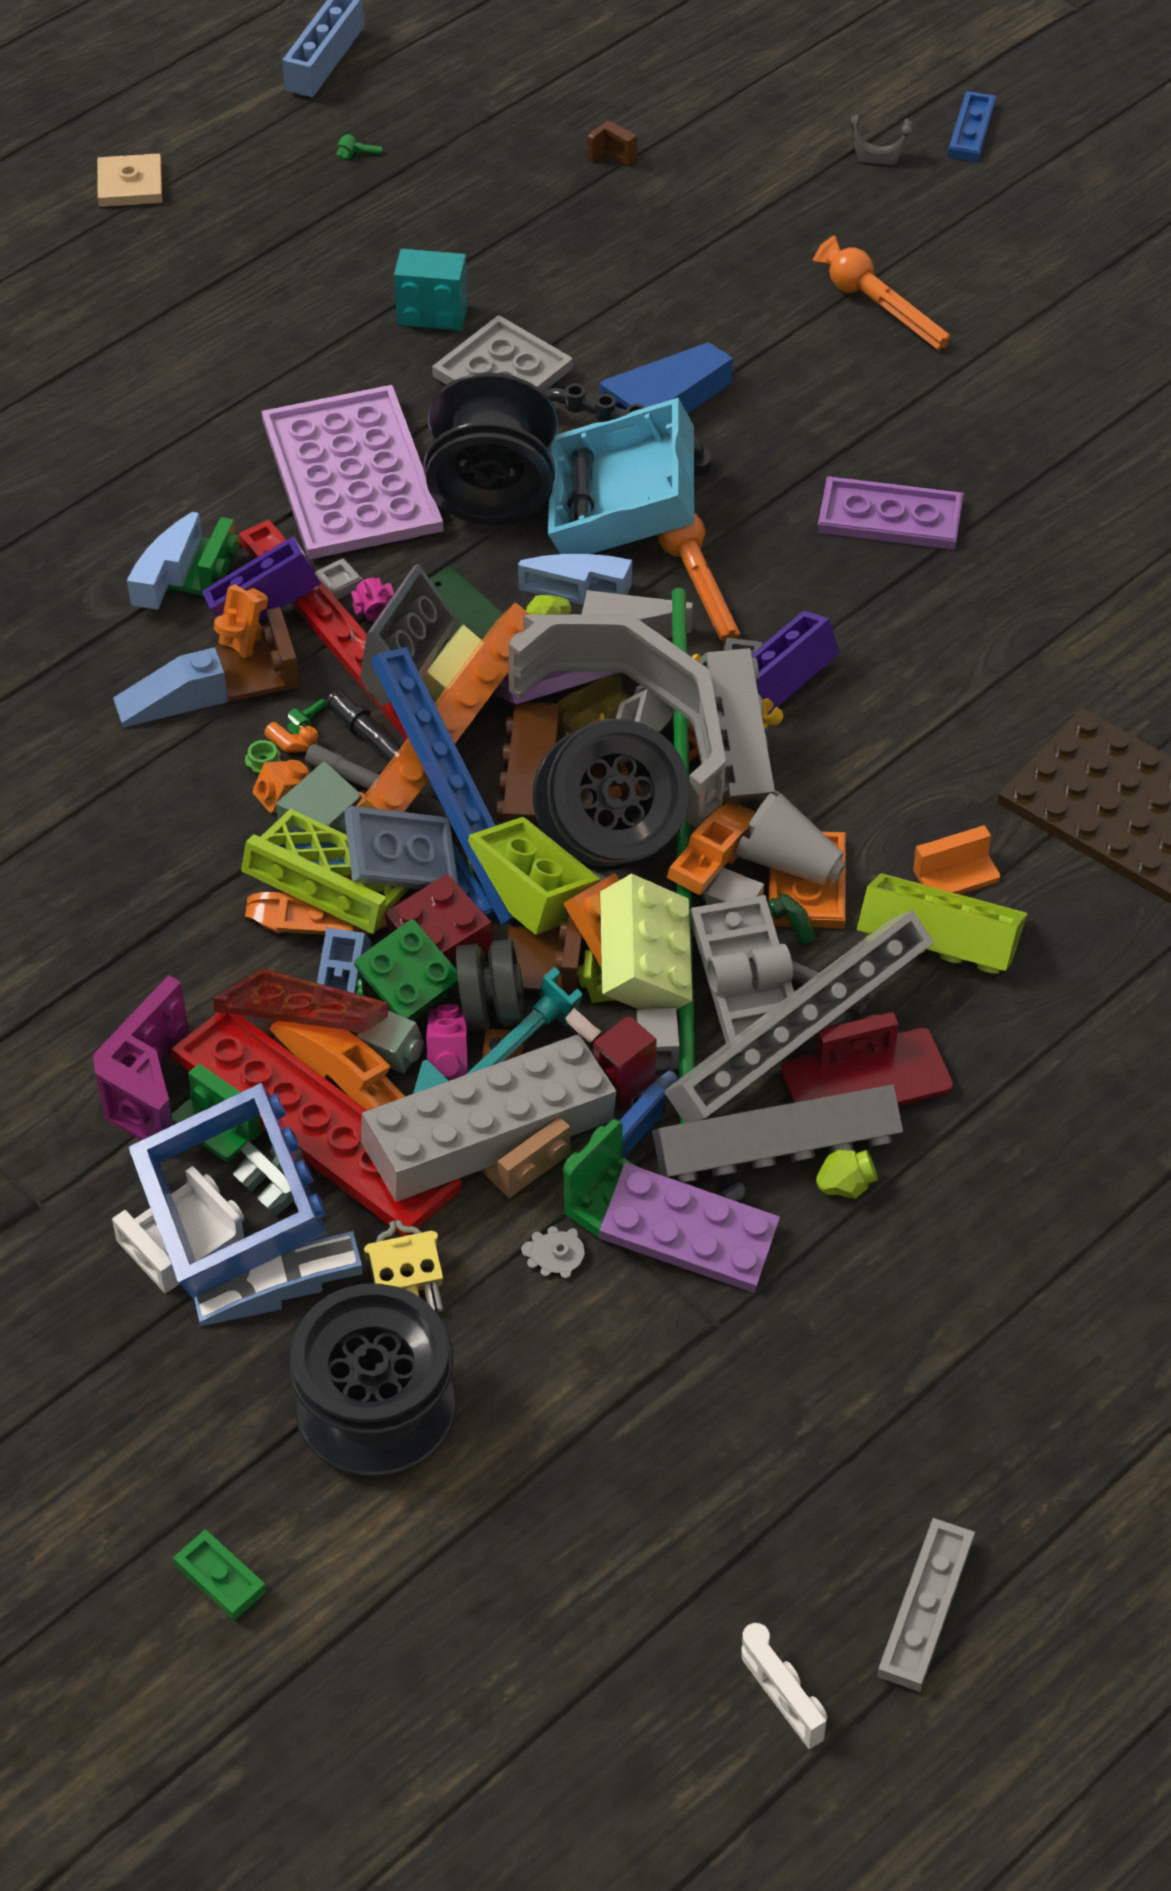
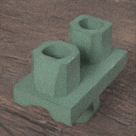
[233,1141,302,1216]

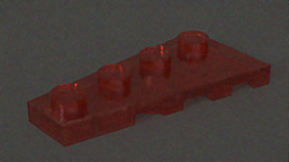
[213,968,388,1033]

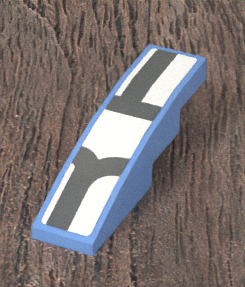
[194,1231,362,1327]

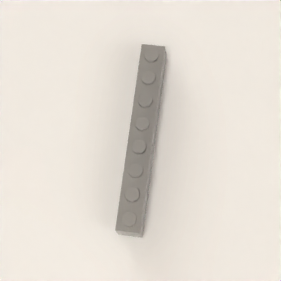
[664,910,934,1123]

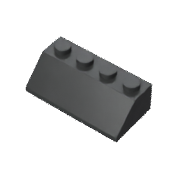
[360,564,459,707]

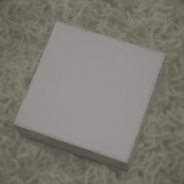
[316,558,362,600]

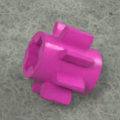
[351,578,395,622]

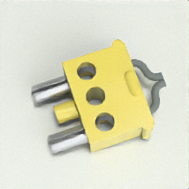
[364,1220,443,1312]

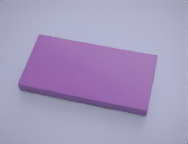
[817,476,964,550]

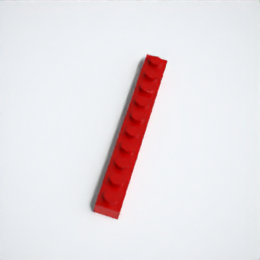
[239,520,408,740]

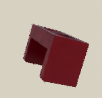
[594,1016,657,1112]

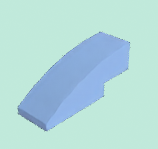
[127,512,203,610]
[518,554,632,605]

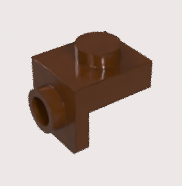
[587,120,637,167]

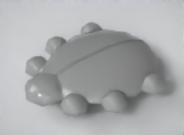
[521,1226,585,1279]

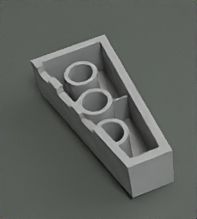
[700,648,775,804]

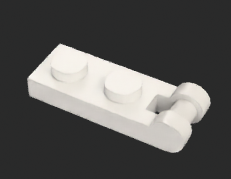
[741,1623,827,1750]

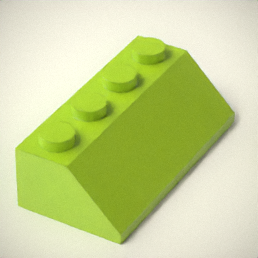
[857,873,1028,973]

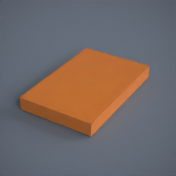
[769,832,845,929]

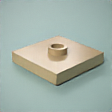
[98,154,162,207]

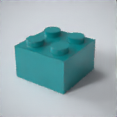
[394,249,468,331]

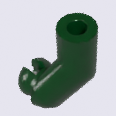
[768,894,817,944]

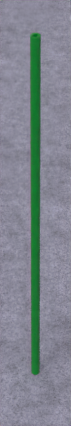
[672,588,695,1124]

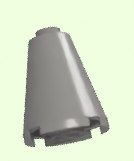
[736,790,846,885]

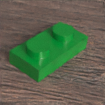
[173,1529,267,1621]

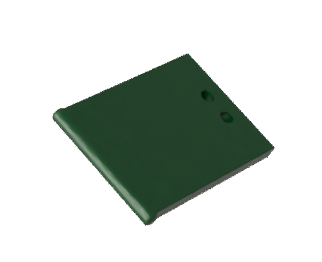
[430,566,504,642]

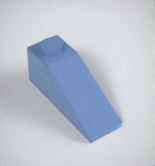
[113,647,228,728]
[312,928,372,1032]

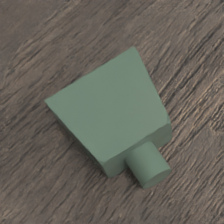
[276,761,362,835]

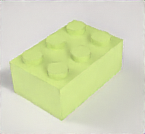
[600,874,693,1010]

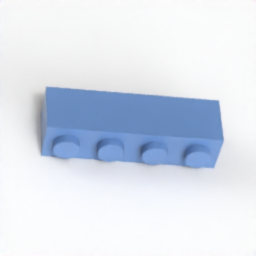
[282,0,364,97]

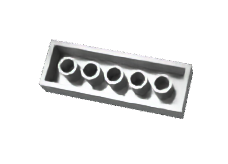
[361,1034,616,1202]

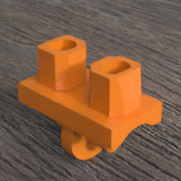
[213,584,268,658]

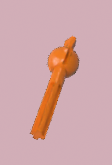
[813,235,951,351]
[657,513,740,644]

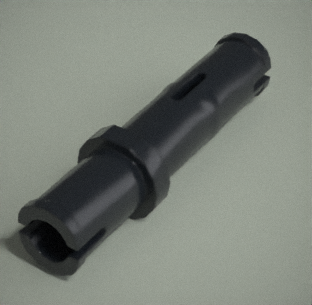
[567,448,595,523]
[326,689,402,762]

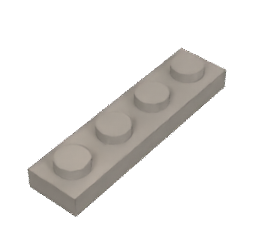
[877,1518,975,1692]

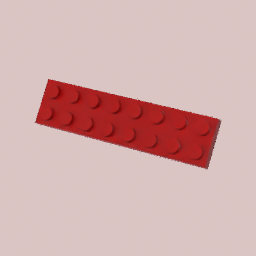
[171,1005,462,1236]

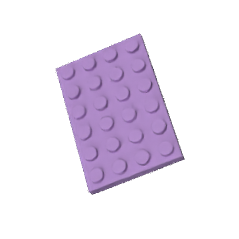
[261,385,443,559]

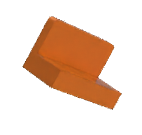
[913,825,1000,894]

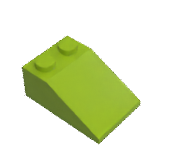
[468,817,600,935]

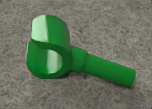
[336,134,382,160]
[288,698,326,734]

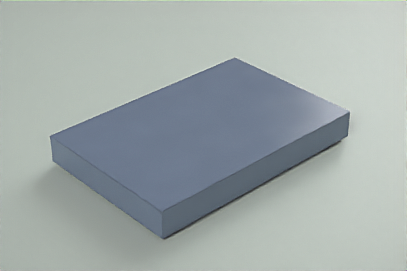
[344,806,458,889]

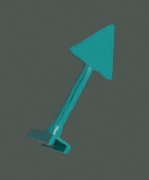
[413,967,583,1094]

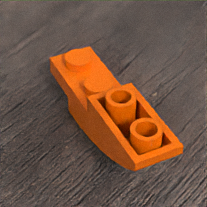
[667,801,756,895]
[270,1010,405,1110]

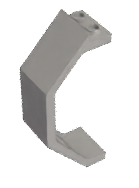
[508,614,726,829]

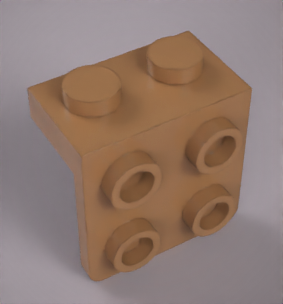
[480,1116,571,1198]

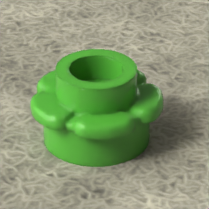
[245,740,281,774]

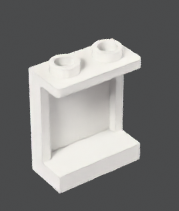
[112,1166,244,1294]

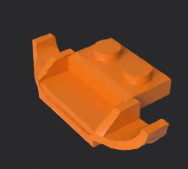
[245,875,393,935]

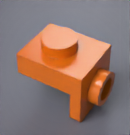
[253,760,310,813]

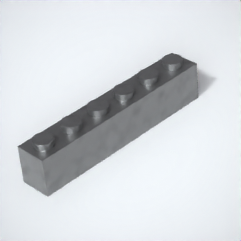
[652,1084,903,1182]

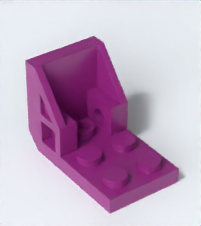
[93,975,189,1141]

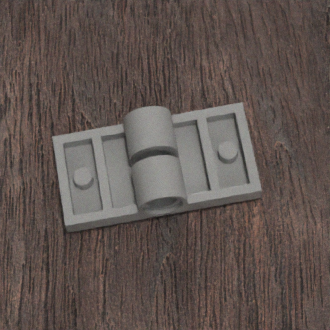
[689,895,794,1043]

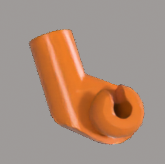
[264,722,319,753]

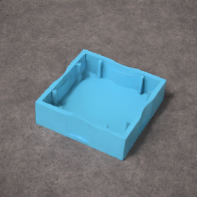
[548,398,694,554]

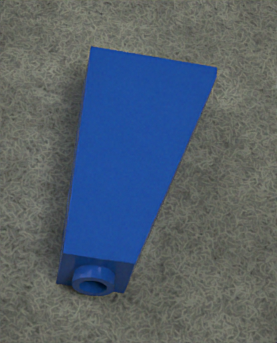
[599,342,733,413]

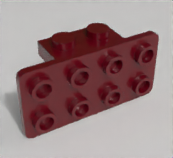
[780,1012,953,1106]

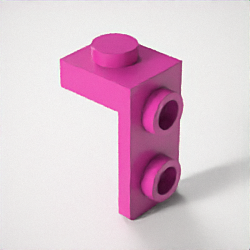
[426,1004,468,1081]

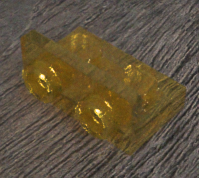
[558,673,630,735]

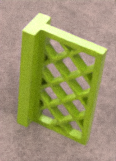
[241,809,410,934]

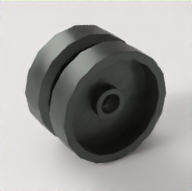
[456,939,524,1032]

